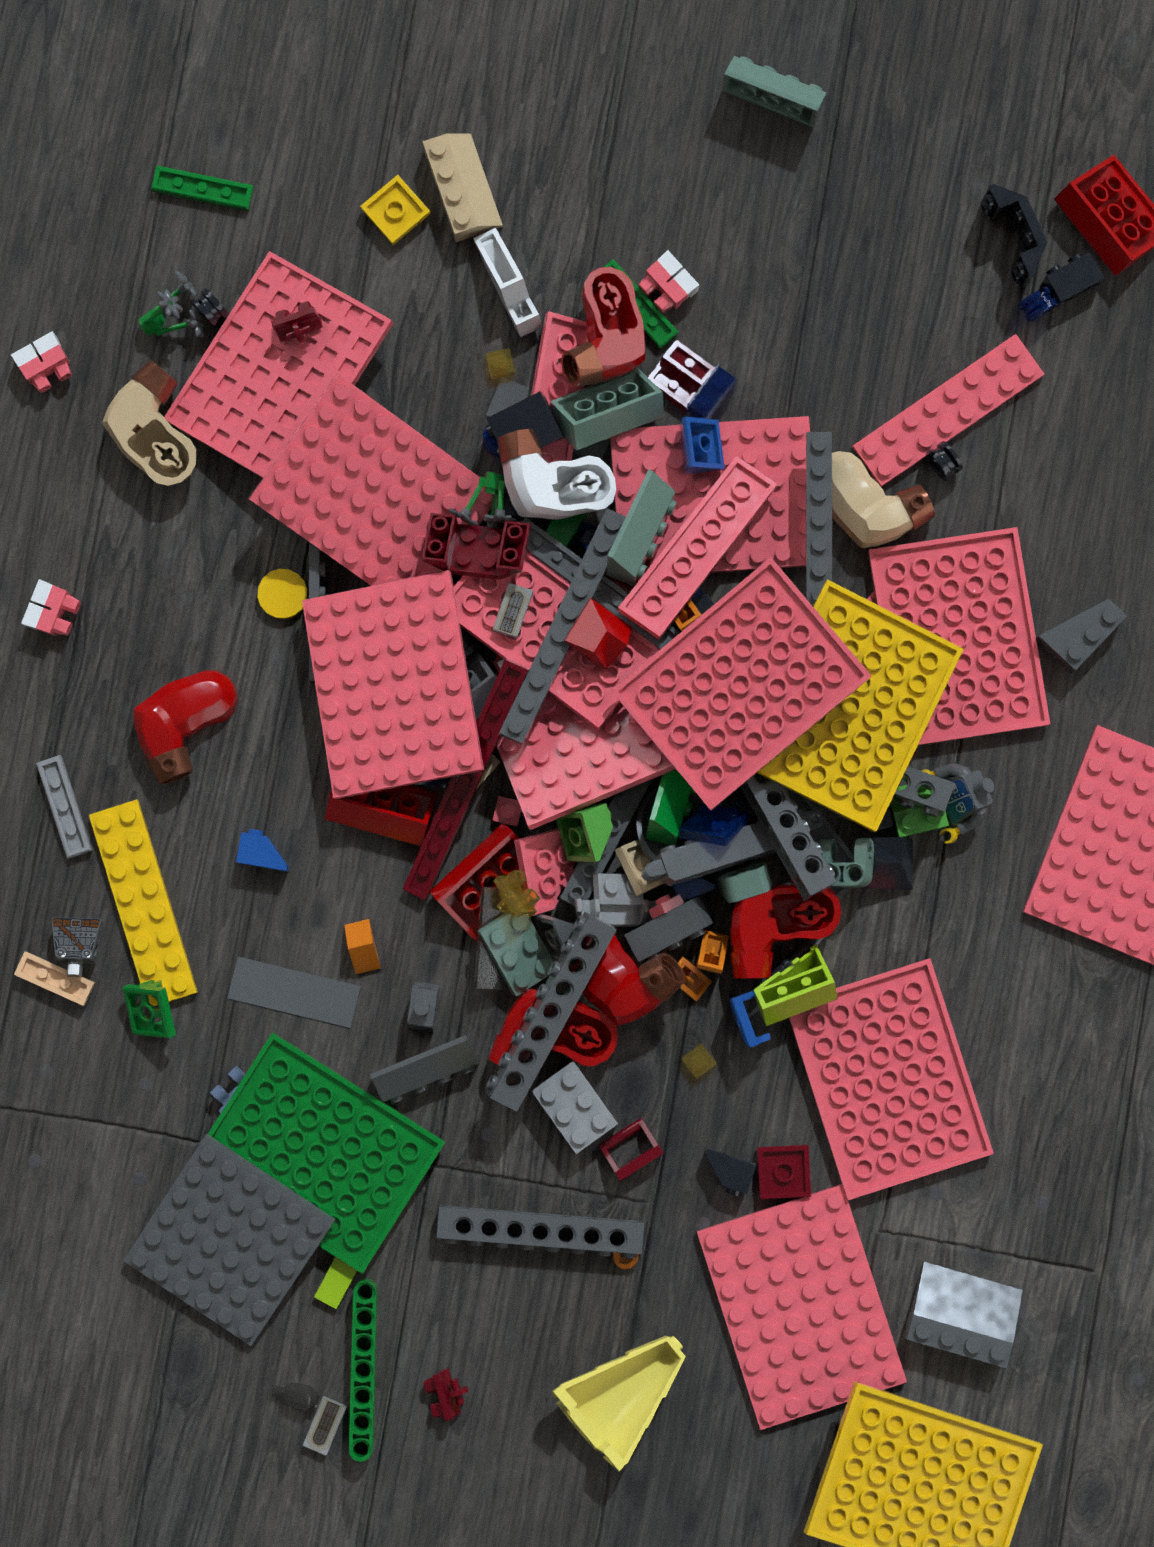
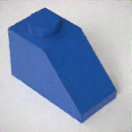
[236,829,290,872]

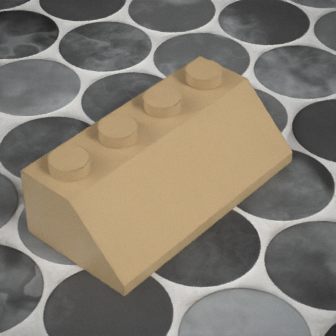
[423,134,503,242]

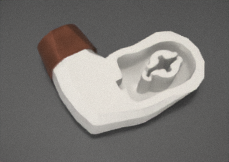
[498,429,616,520]

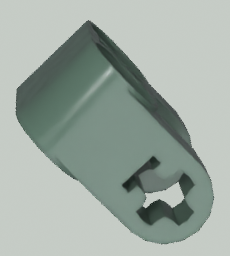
[819,838,874,888]
[715,859,773,903]

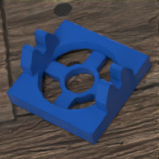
[728,991,771,1047]

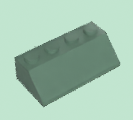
[722,56,826,127]
[550,368,664,450]
[606,469,677,587]

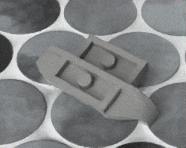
[575,874,657,927]

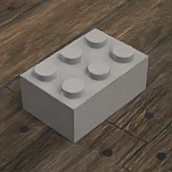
[532,1061,618,1154]

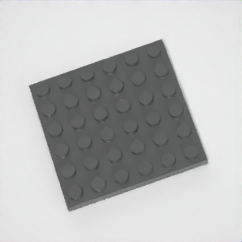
[123,1134,335,1346]

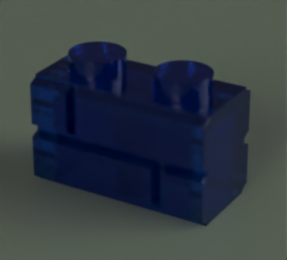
[686,365,737,419]

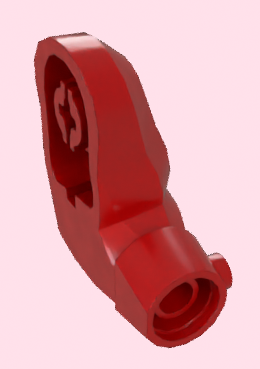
[730,885,841,978]
[488,989,618,1074]

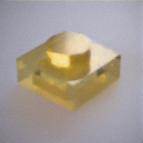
[485,348,515,379]
[681,1043,717,1079]

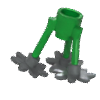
[139,271,204,338]
[449,472,517,528]

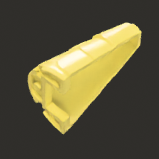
[551,1336,686,1471]

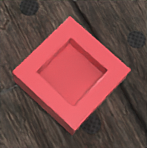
[493,796,522,827]
[648,894,684,919]

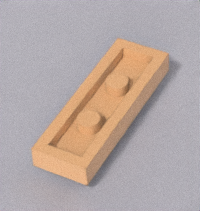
[14,951,96,1006]

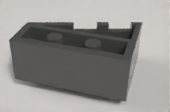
[1036,599,1127,674]
[625,895,716,962]

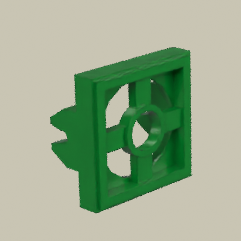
[122,980,176,1038]

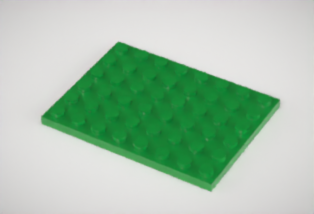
[208,1032,446,1274]

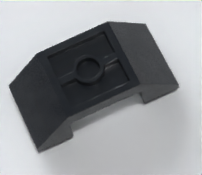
[981,184,1047,289]

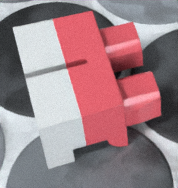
[638,250,699,314]
[11,331,72,393]
[21,579,81,636]

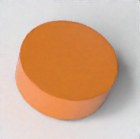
[613,1244,638,1269]

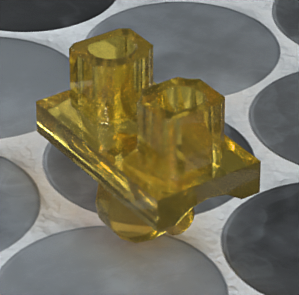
[494,870,540,917]

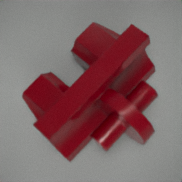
[271,301,323,344]
[423,1368,469,1421]

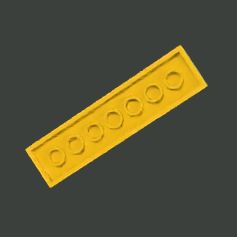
[89,800,198,1007]

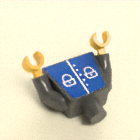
[922,763,994,844]

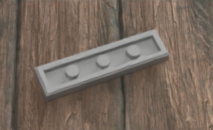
[36,755,93,859]

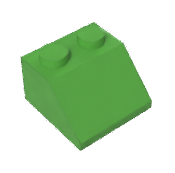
[889,785,949,837]
[556,803,613,862]

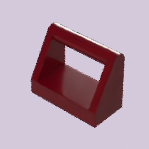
[598,1118,664,1181]

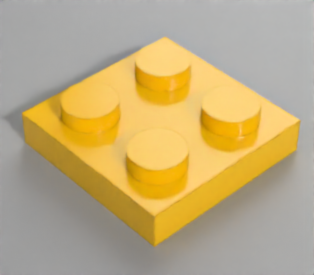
[360,175,431,245]

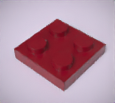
[757,1144,811,1199]

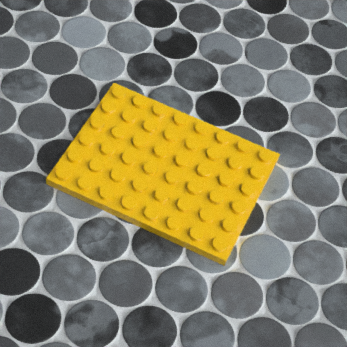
[757,579,964,832]
[804,1381,1043,1547]

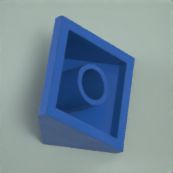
[680,417,725,474]

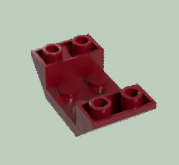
[421,513,531,580]

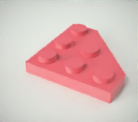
[514,828,577,915]

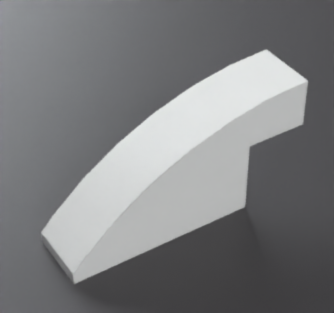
[473,228,543,337]

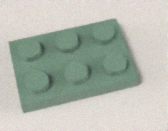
[477,904,554,996]

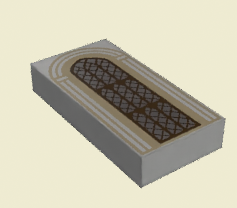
[493,583,533,639]
[303,1396,347,1455]

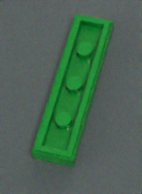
[151,165,254,211]
[604,259,679,350]

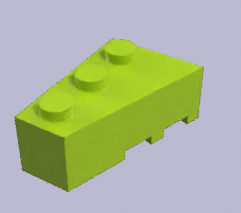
[754,944,838,1026]

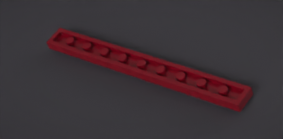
[403,659,529,900]

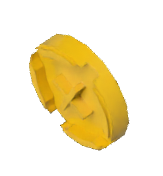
[257,569,308,619]

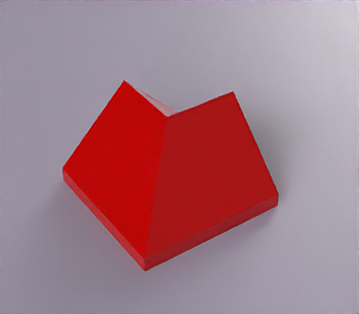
[564,598,632,669]

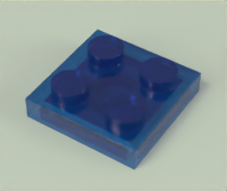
[679,804,749,846]

